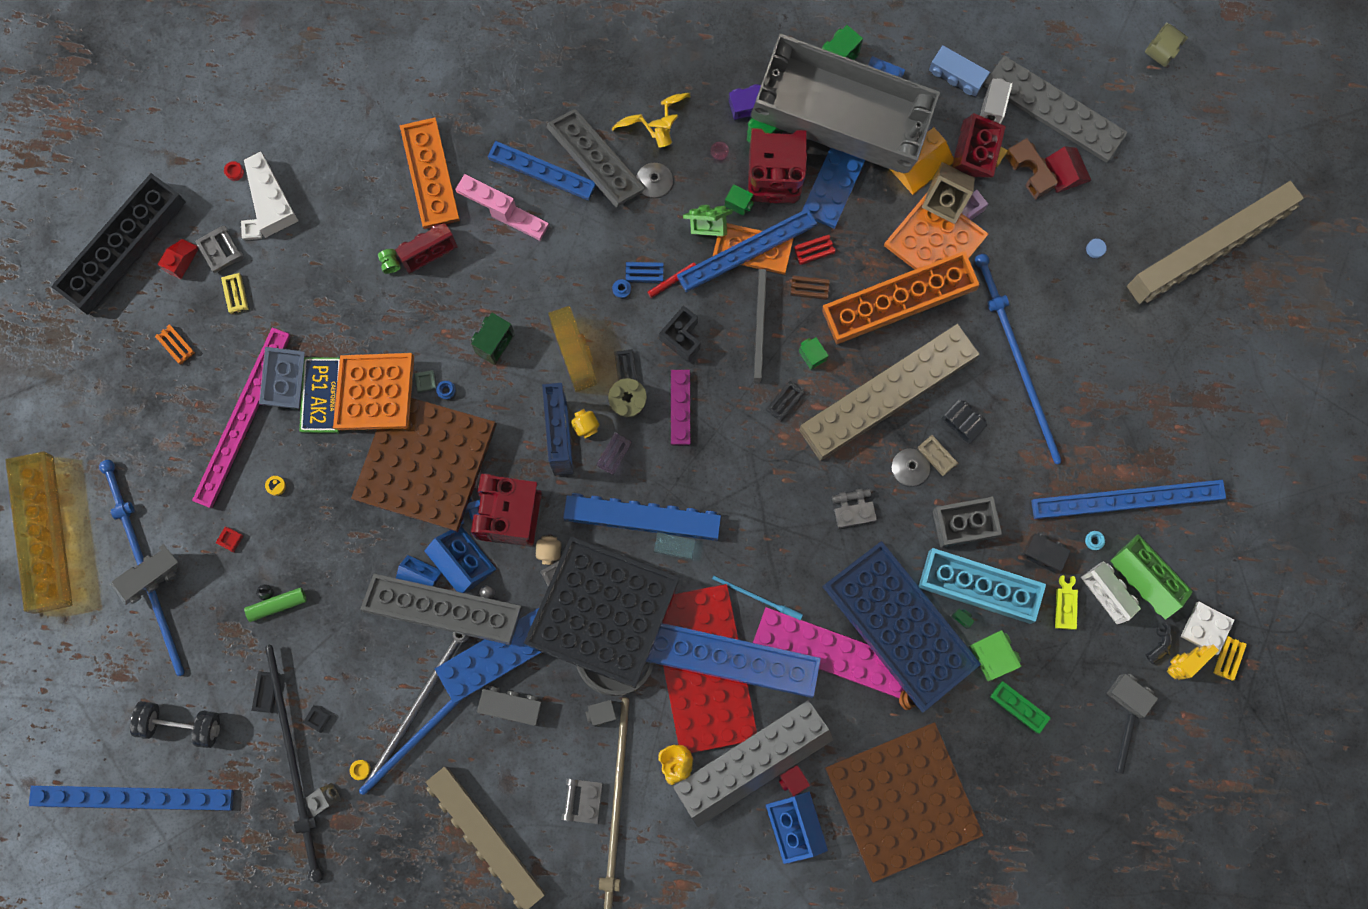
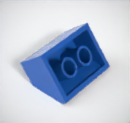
[425,526,496,593]
[766,791,828,864]

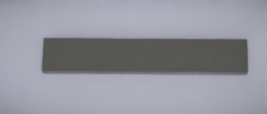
[753,269,767,383]

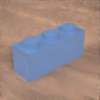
[929,45,990,97]

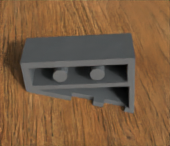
[111,544,178,605]

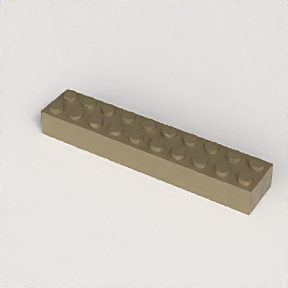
[1127,181,1304,304]
[799,324,979,461]

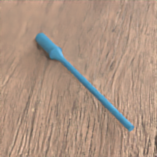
[712,576,803,620]

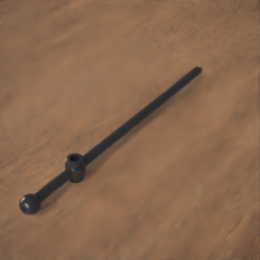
[265,644,324,883]

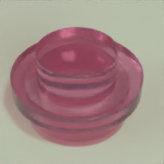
[711,142,729,160]

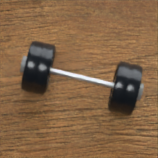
[130,701,220,748]

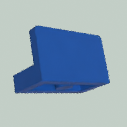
[396,555,442,587]

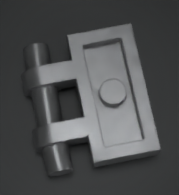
[832,488,877,529]

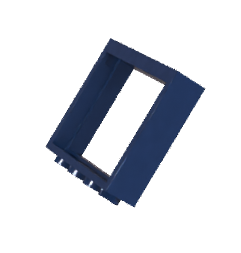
[542,383,573,476]

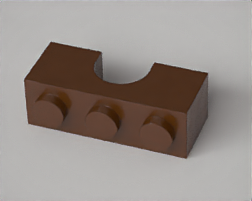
[1005,138,1058,200]

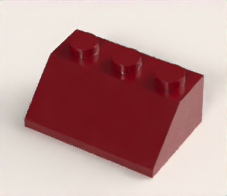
[952,113,1006,177]
[395,223,457,274]

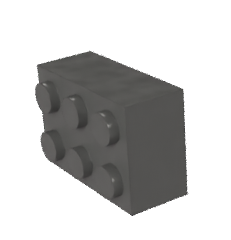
[932,497,1002,548]

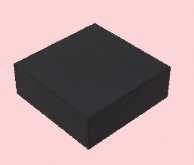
[303,705,332,733]

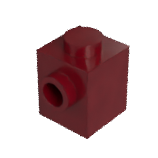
[778,765,810,796]

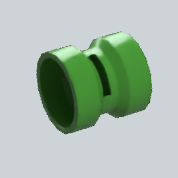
[378,249,401,274]

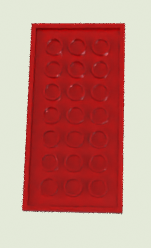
[662,584,757,753]

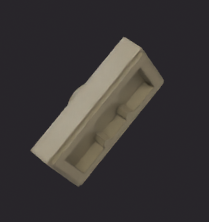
[917,435,958,476]

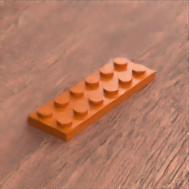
[399,117,460,229]

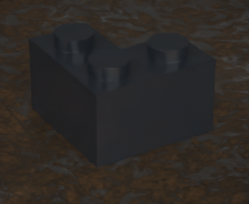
[659,305,701,363]

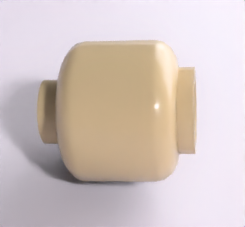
[536,536,561,565]

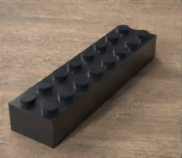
[51,173,186,315]

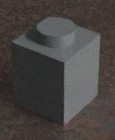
[585,700,617,726]

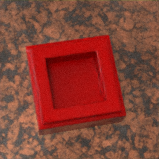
[216,526,244,552]

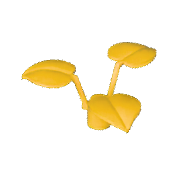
[612,93,691,147]

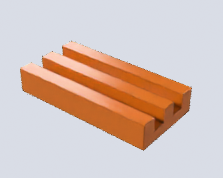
[155,324,195,365]

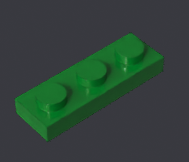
[990,681,1050,734]

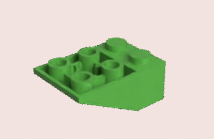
[969,630,1021,681]

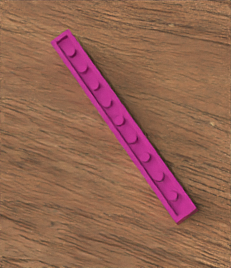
[192,327,291,509]

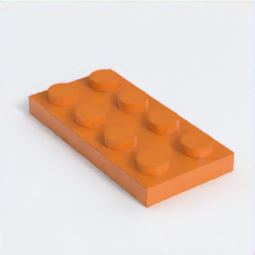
[713,223,793,275]

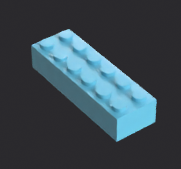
[918,548,1046,624]

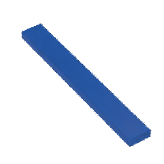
[677,208,817,292]

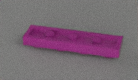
[671,370,690,445]

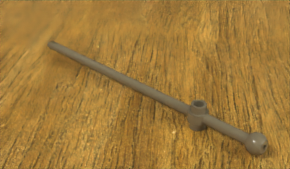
[599,697,629,909]

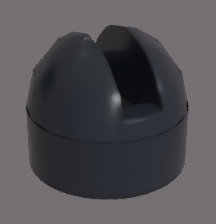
[256,584,274,600]

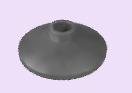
[636,163,673,198]
[892,448,930,486]

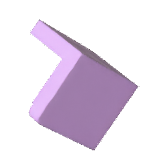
[962,190,988,220]

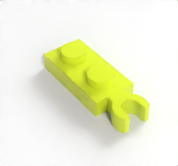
[1055,575,1078,630]

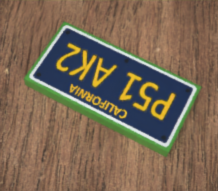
[299,358,340,433]

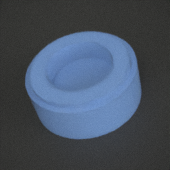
[1086,239,1106,258]

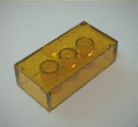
[548,306,597,392]

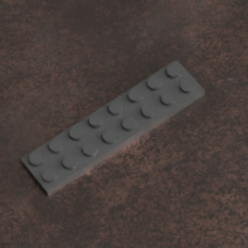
[984,55,1128,163]
[361,574,522,645]

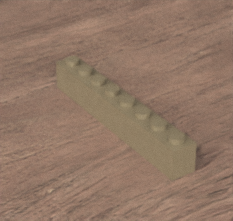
[425,766,546,909]

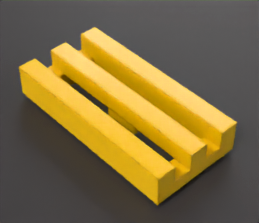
[1213,636,1247,681]

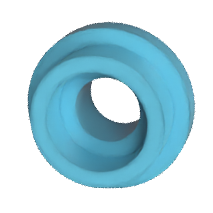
[1085,531,1105,550]

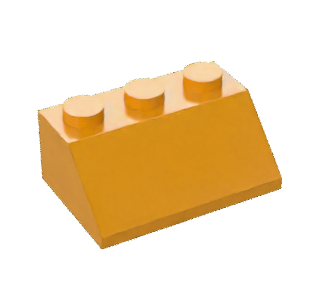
[890,127,954,195]

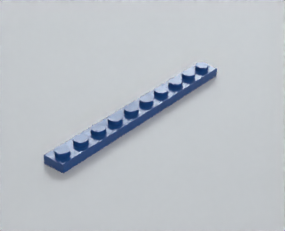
[1031,480,1226,519]
[29,786,234,810]

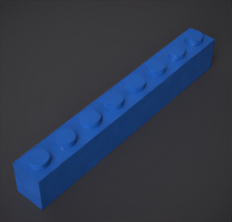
[563,493,721,541]

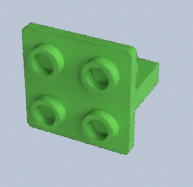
[683,205,733,236]

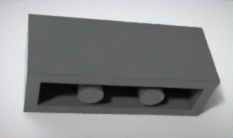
[477,686,542,726]

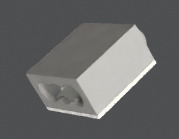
[980,78,1012,124]

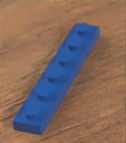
[488,141,596,201]

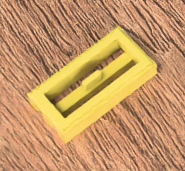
[221,273,249,314]

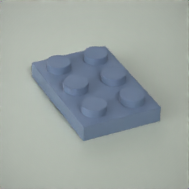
[259,347,305,409]

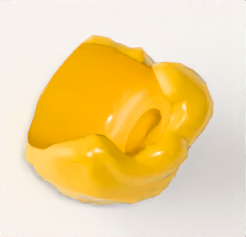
[658,745,693,785]

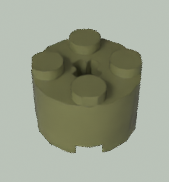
[1145,23,1188,67]
[608,378,647,417]

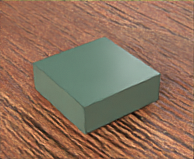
[414,370,437,393]

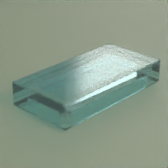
[654,532,695,560]

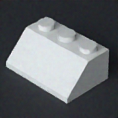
[1081,561,1141,624]

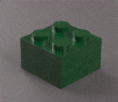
[471,313,515,365]

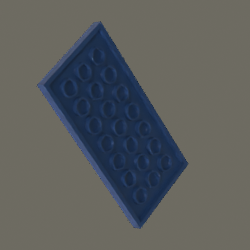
[822,541,981,713]

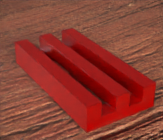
[794,235,835,265]

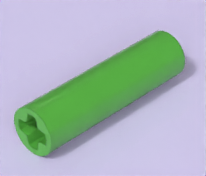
[244,587,307,622]

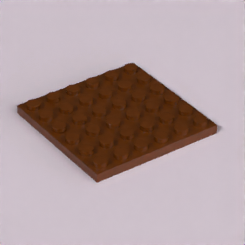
[351,398,497,532]
[825,722,984,882]

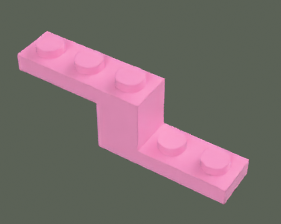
[455,174,549,241]

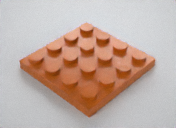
[884,193,988,270]
[333,353,414,430]

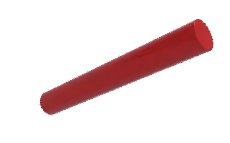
[647,262,696,298]

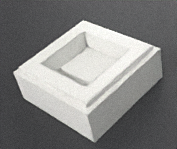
[241,219,262,240]

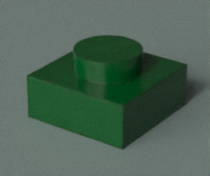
[951,609,974,629]

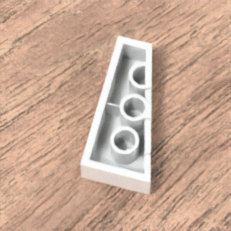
[244,152,298,238]

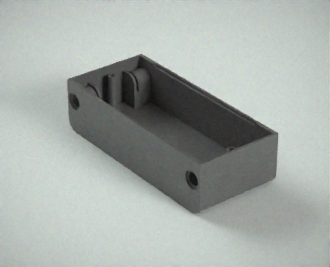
[751,34,940,173]

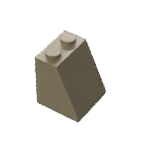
[922,162,975,224]

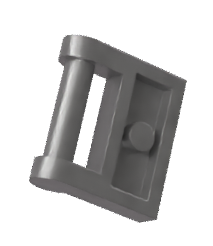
[195,226,244,274]
[561,779,603,824]

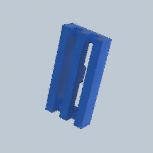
[626,262,663,283]

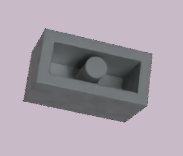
[1106,674,1158,718]

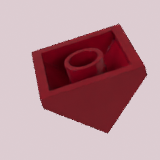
[1044,146,1091,193]

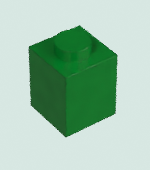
[724,184,754,216]
[799,337,828,370]

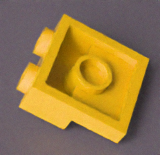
[1167,644,1219,680]

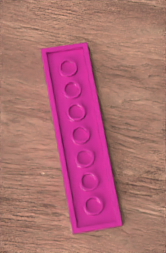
[753,607,904,698]

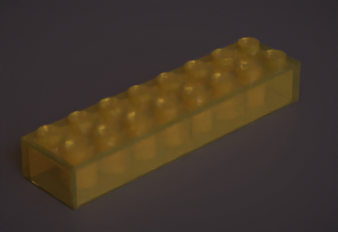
[5,451,73,614]

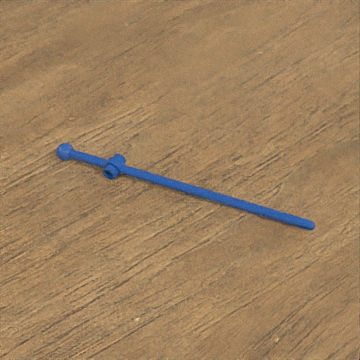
[975,254,1061,464]
[99,460,184,676]
[359,699,461,795]

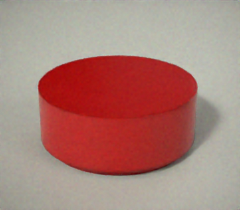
[224,161,244,181]

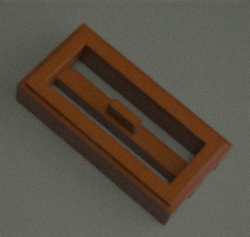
[790,276,830,299]

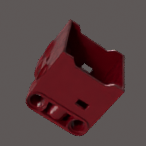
[748,128,807,203]
[471,474,542,547]

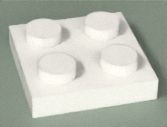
[1181,602,1234,655]

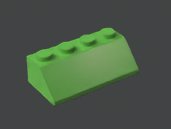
[1111,534,1193,620]

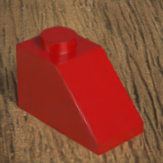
[158,239,199,279]

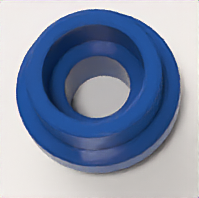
[612,279,631,298]
[436,381,456,400]

